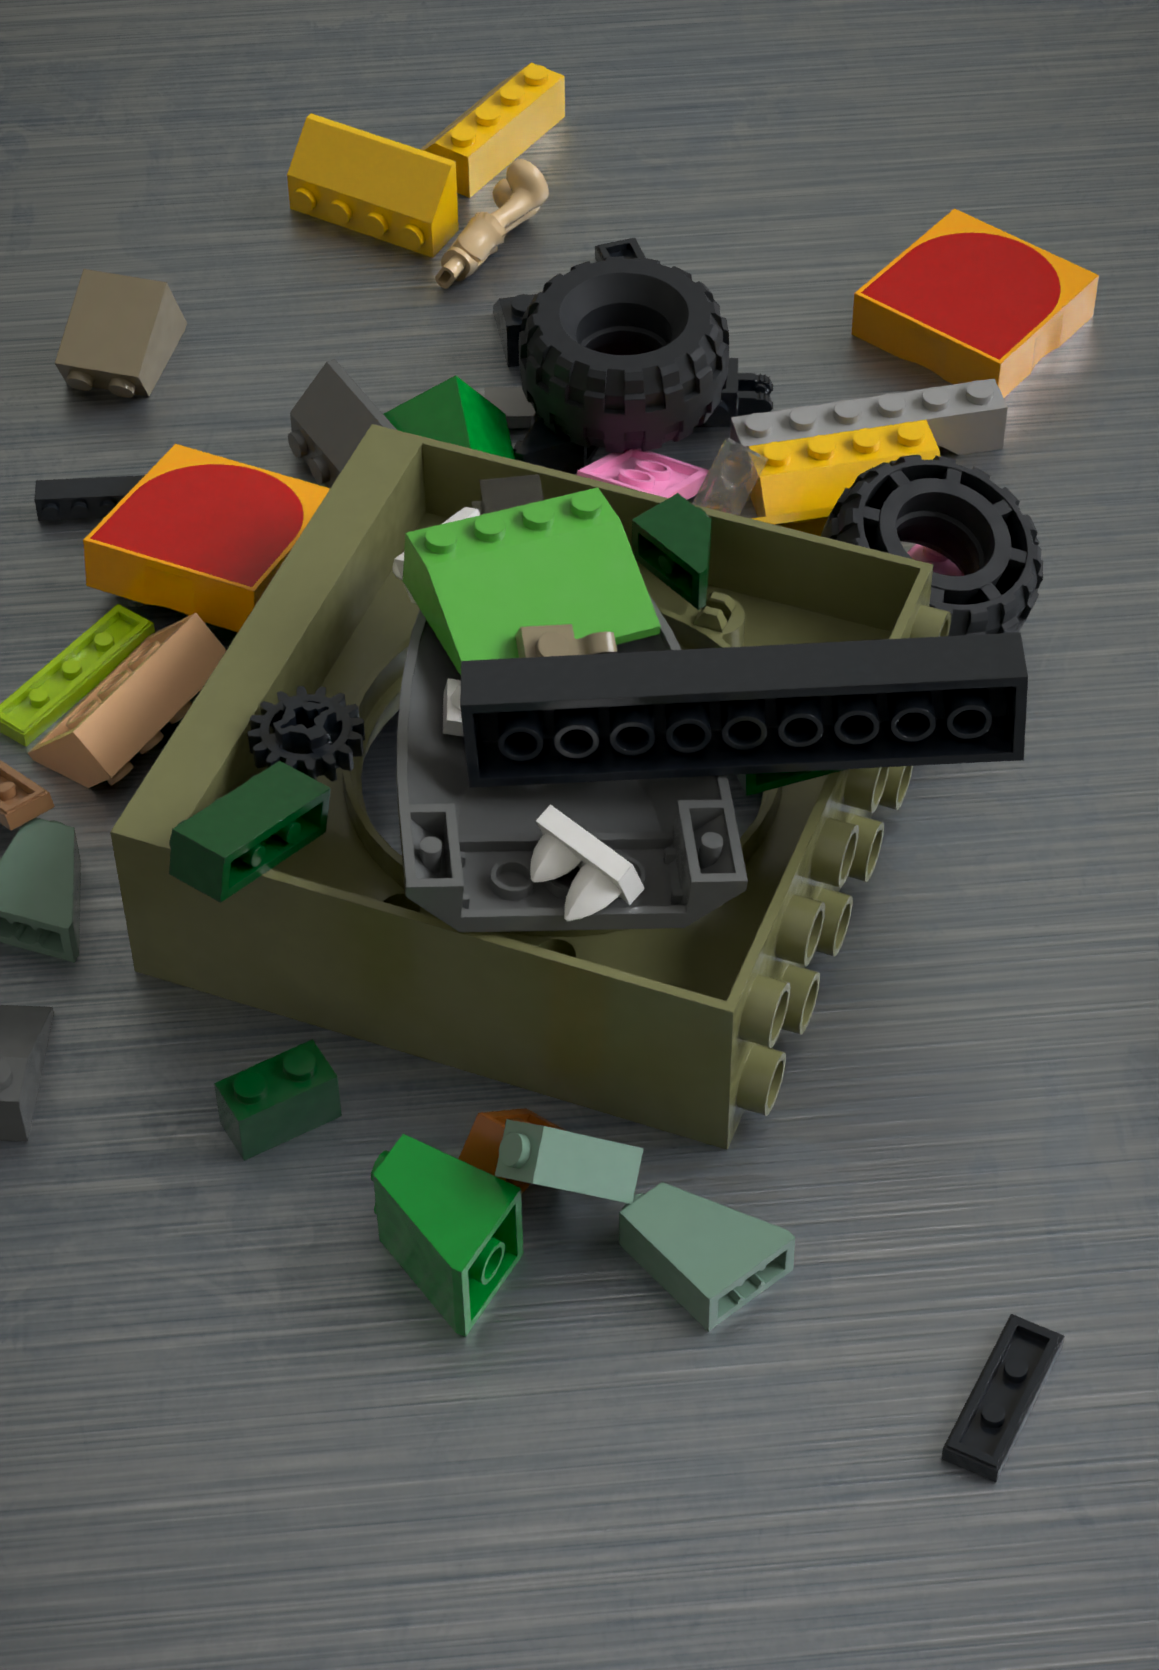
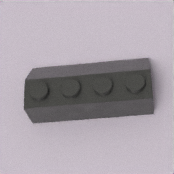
[288,359,397,488]

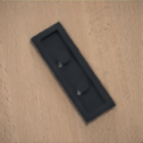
[941,1314,1065,1482]

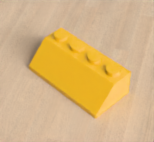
[420,62,565,198]
[287,113,459,258]
[747,420,940,517]

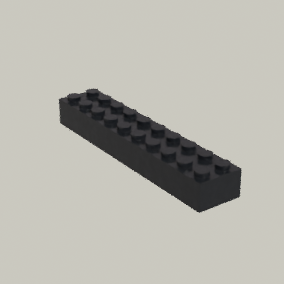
[460,632,1028,788]

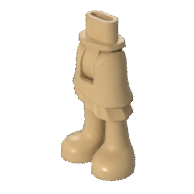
[435,159,549,289]

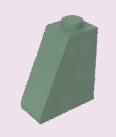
[0,817,81,963]
[495,1119,644,1204]
[619,1182,796,1332]

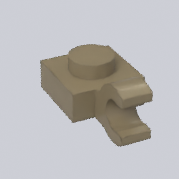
[515,624,617,658]

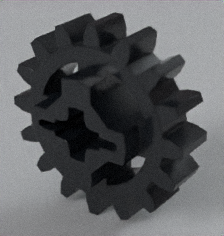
[248,686,365,782]

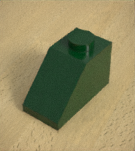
[632,493,712,610]

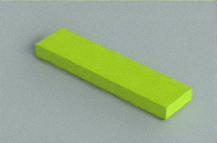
[0,604,155,747]

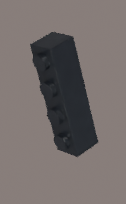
[34,475,145,521]

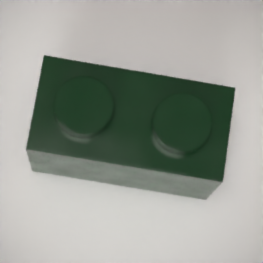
[214,1039,342,1161]

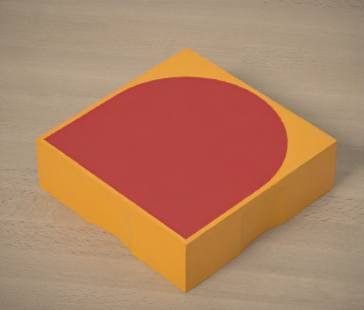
[851,208,1099,398]
[83,444,330,632]

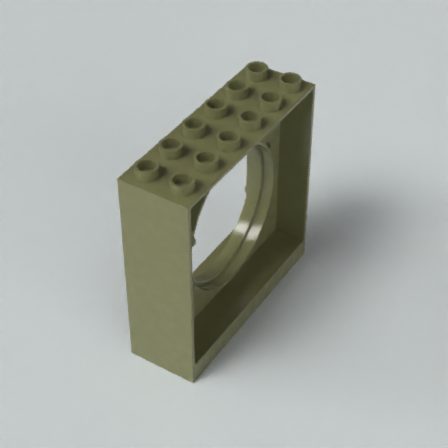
[110,424,951,1150]

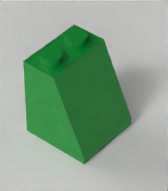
[383,375,515,460]
[371,1134,524,1337]

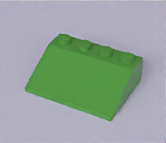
[402,487,661,675]

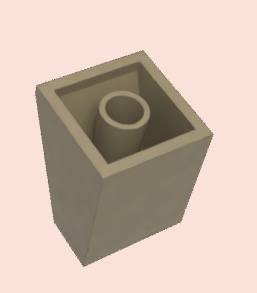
[55,269,187,398]

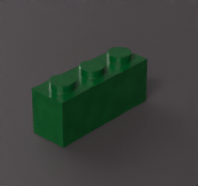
[169,761,331,903]

